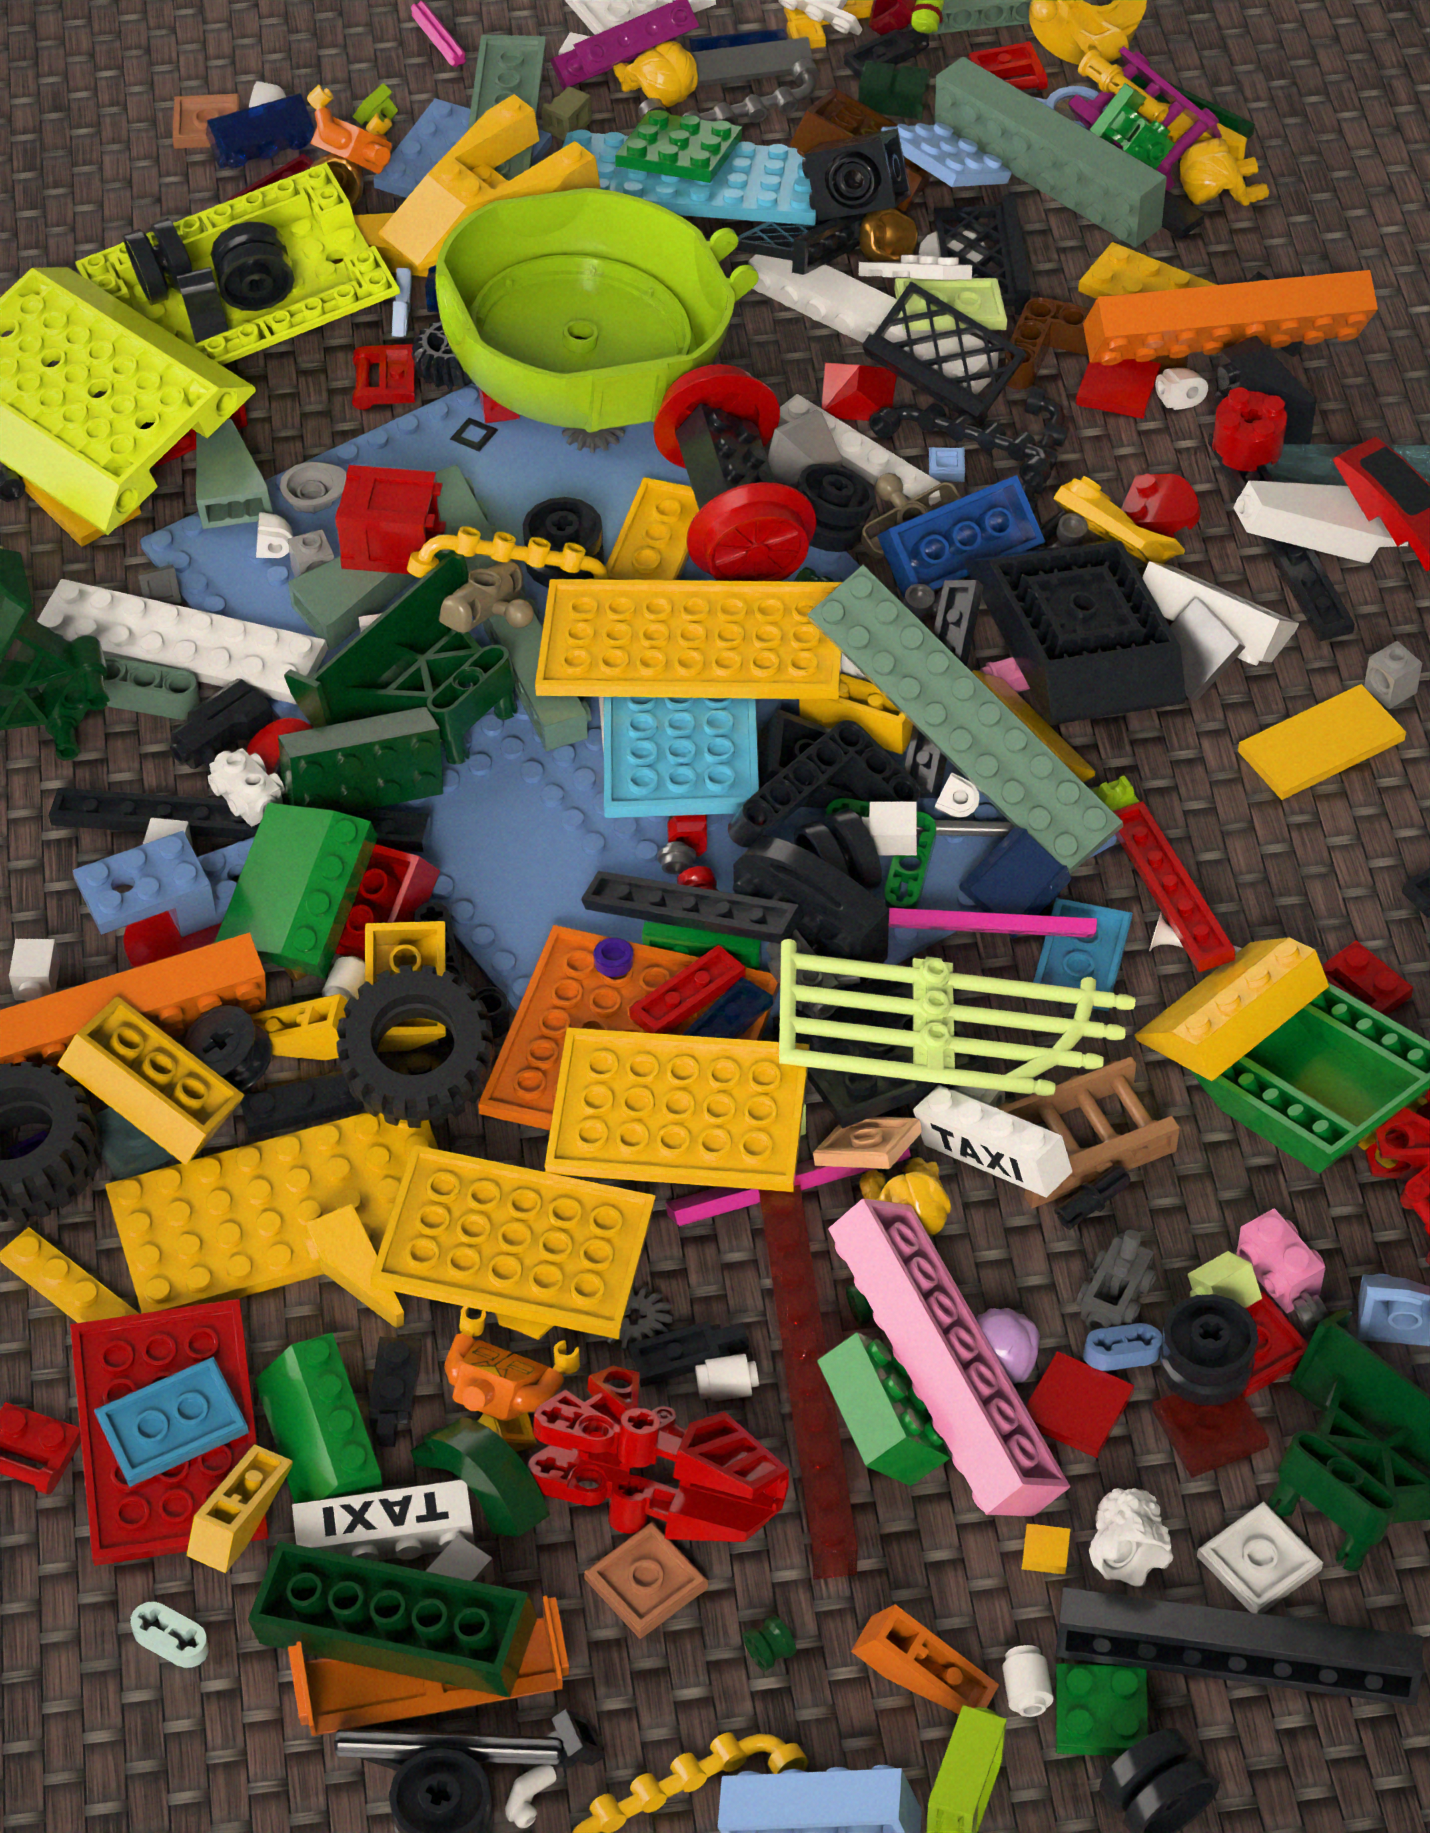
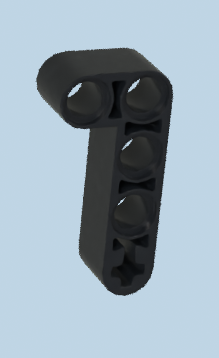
[414,902,509,1044]

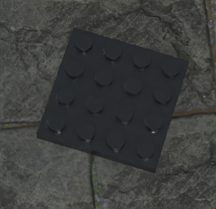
[772,965,988,1129]

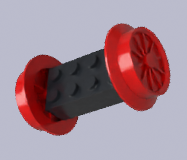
[653,364,816,581]

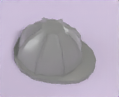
[280,462,347,514]

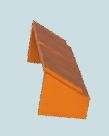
[288,1596,569,1736]

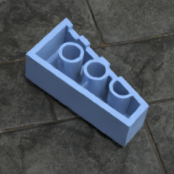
[718,1765,922,1833]

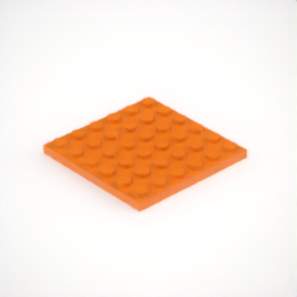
[478,925,780,1130]

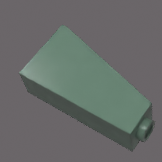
[196,419,274,529]
[288,556,417,651]

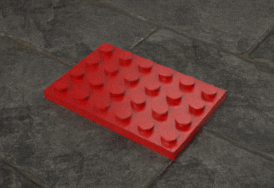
[70,1299,269,1566]

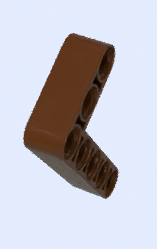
[1004,297,1188,390]

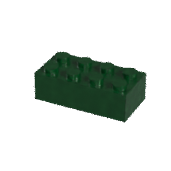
[278,707,444,814]

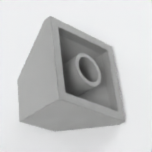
[768,409,842,489]

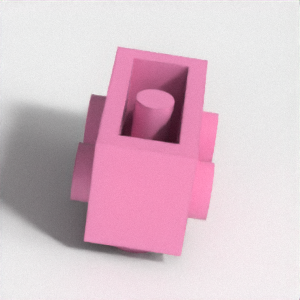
[1236,1208,1325,1314]

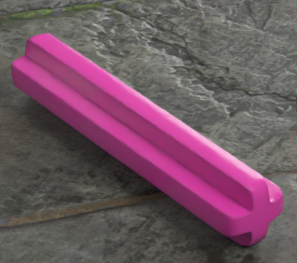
[411,1,466,67]

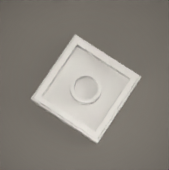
[1197,1502,1323,1614]

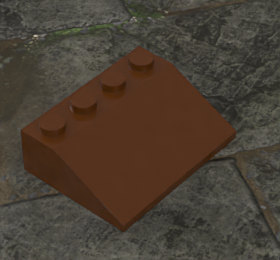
[789,88,933,212]

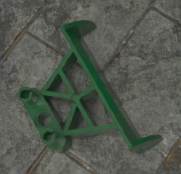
[0,548,110,761]
[284,549,518,765]
[1268,1307,1430,1571]

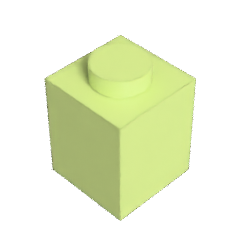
[1188,1251,1262,1308]

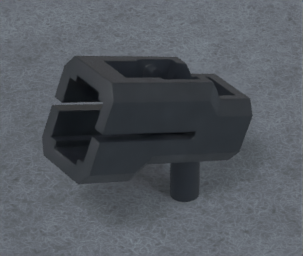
[170,678,273,775]

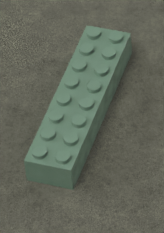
[934,57,1167,248]

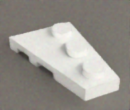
[859,255,972,280]

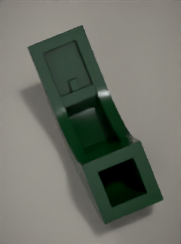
[410,1417,550,1537]

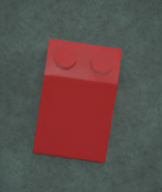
[335,844,440,962]

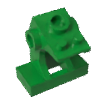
[1089,83,1175,170]

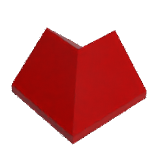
[821,363,897,421]

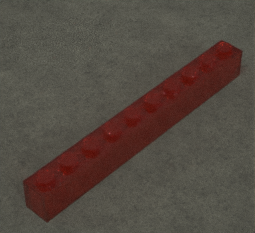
[759,1185,858,1580]

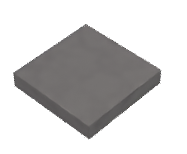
[1170,597,1246,702]

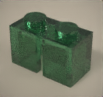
[858,61,930,120]

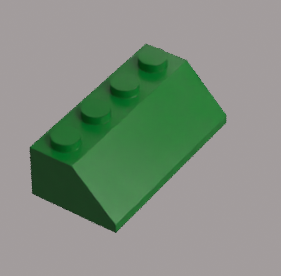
[255,1332,383,1504]

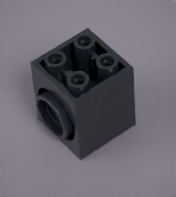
[802,128,911,221]

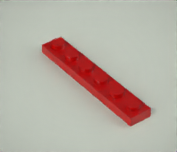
[1112,801,1236,972]

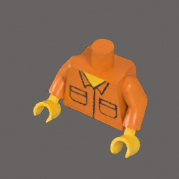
[307,85,392,174]
[445,1306,580,1421]

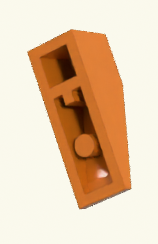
[851,1604,999,1714]

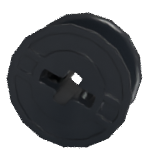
[183,1005,273,1092]

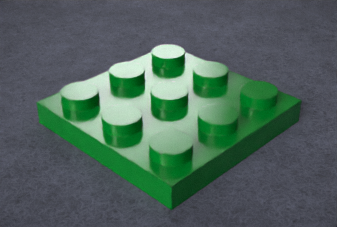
[615,110,742,183]

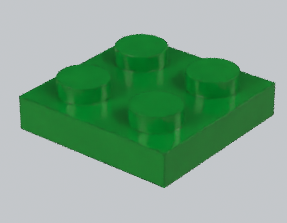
[1055,1664,1148,1756]

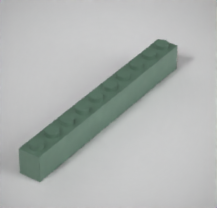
[434,465,592,751]

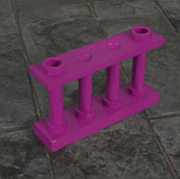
[550,0,699,90]
[1068,46,1222,191]

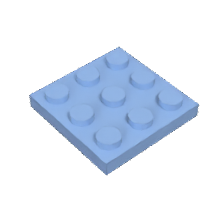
[881,122,1012,187]

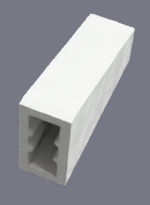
[1233,481,1386,563]

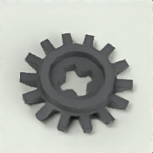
[562,426,625,453]
[607,1285,673,1351]

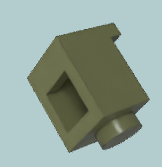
[541,86,592,141]

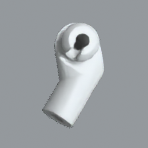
[505,1764,556,1828]

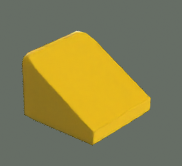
[477,1413,537,1452]

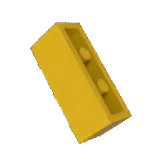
[799,674,913,755]

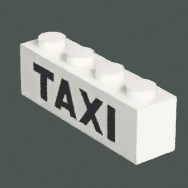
[913,1085,1073,1198]
[292,1480,475,1561]

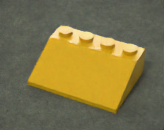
[1135,937,1329,1081]

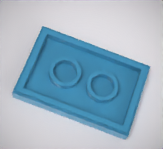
[1033,898,1133,1012]
[94,1357,249,1487]

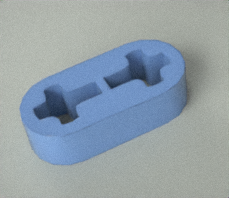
[1083,1323,1162,1371]

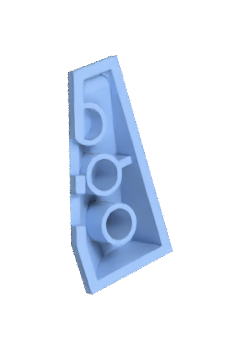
[1357,1274,1430,1346]

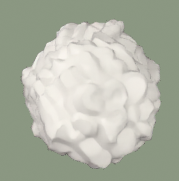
[1089,1488,1174,1587]

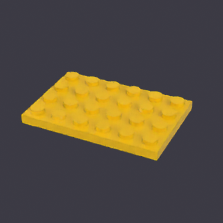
[545,1027,810,1192]
[371,1144,656,1339]

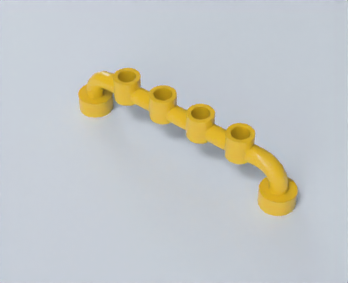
[407,526,608,580]
[572,1732,808,1833]

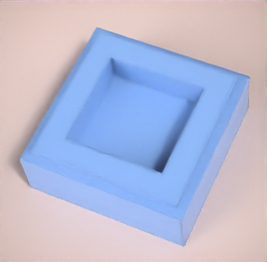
[929,447,965,482]

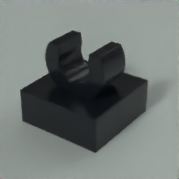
[547,1709,605,1769]

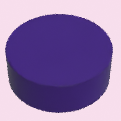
[594,938,634,977]

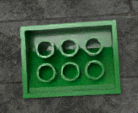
[214,803,378,979]

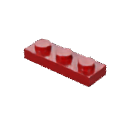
[629,945,746,1034]

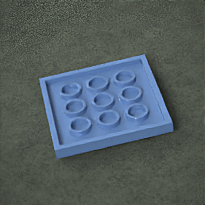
[374,98,552,198]

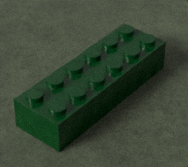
[248,1541,537,1698]

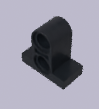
[177,267,229,343]

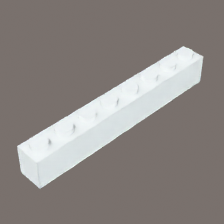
[748,254,998,395]

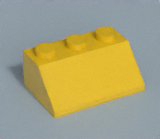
[365,921,446,1052]

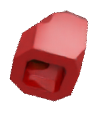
[667,814,707,857]

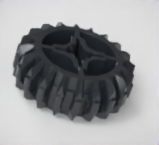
[412,322,476,389]

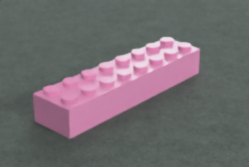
[828,1198,1070,1516]

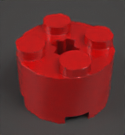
[1212,387,1287,472]

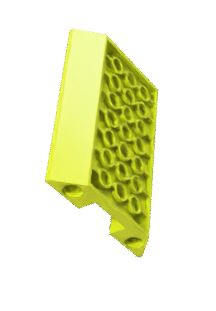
[75,162,400,366]
[0,267,256,535]

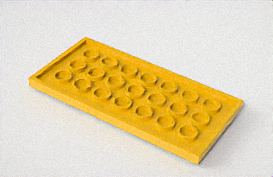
[535,579,843,700]
[105,1112,439,1314]

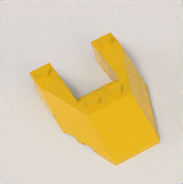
[378,94,601,271]

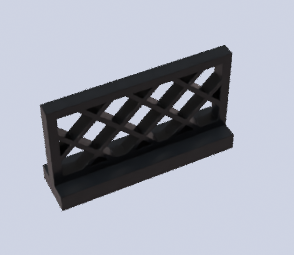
[933,196,1031,315]
[734,213,865,275]
[862,281,1027,427]

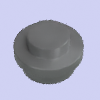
[657,842,696,874]
[1292,1291,1329,1332]

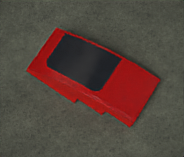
[1332,437,1430,572]

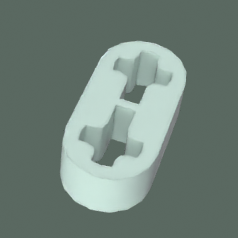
[130,1602,209,1668]

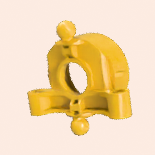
[1029,0,1147,65]

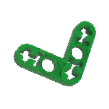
[826,798,936,909]

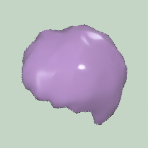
[976,1308,1040,1384]

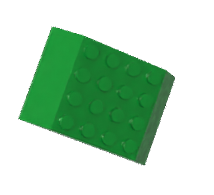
[1189,982,1430,1174]

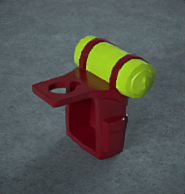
[869,0,945,36]

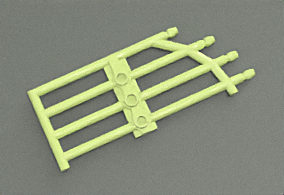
[779,939,1135,1096]

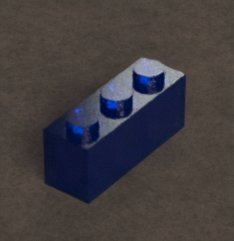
[206,93,314,169]

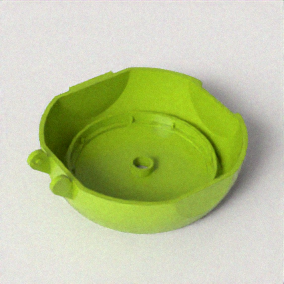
[436,188,759,433]

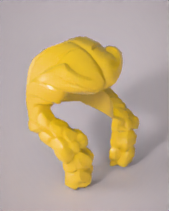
[613,41,698,108]
[1180,138,1269,206]
[859,1157,951,1238]

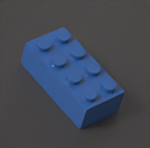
[877,475,1045,599]

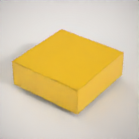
[787,19,826,49]
[1022,1523,1070,1575]

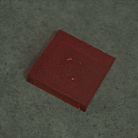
[1152,1393,1270,1478]

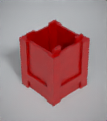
[335,465,446,575]

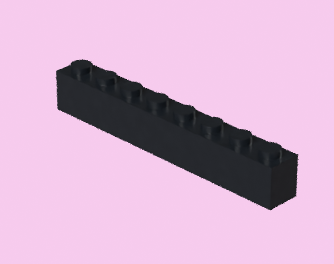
[1055,1587,1423,1706]

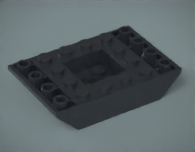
[965,541,1186,725]

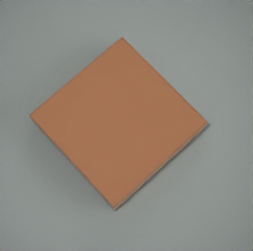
[173,94,241,149]
[584,1522,708,1639]

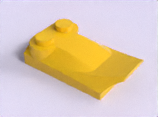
[1053,476,1185,564]

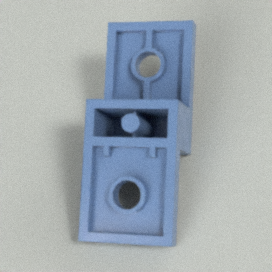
[73,830,255,937]

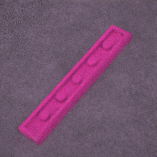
[888,908,1097,938]
[665,1147,911,1226]

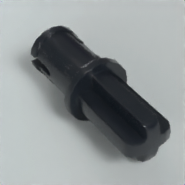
[1054,1165,1131,1230]

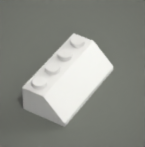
[1142,561,1299,666]

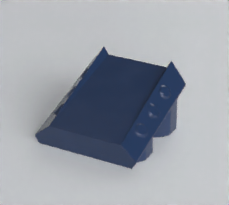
[959,827,1072,938]

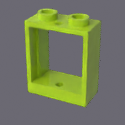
[926,1705,1007,1833]

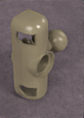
[861,473,962,559]
[439,560,534,633]

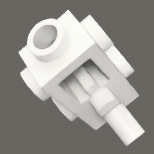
[208,748,285,827]

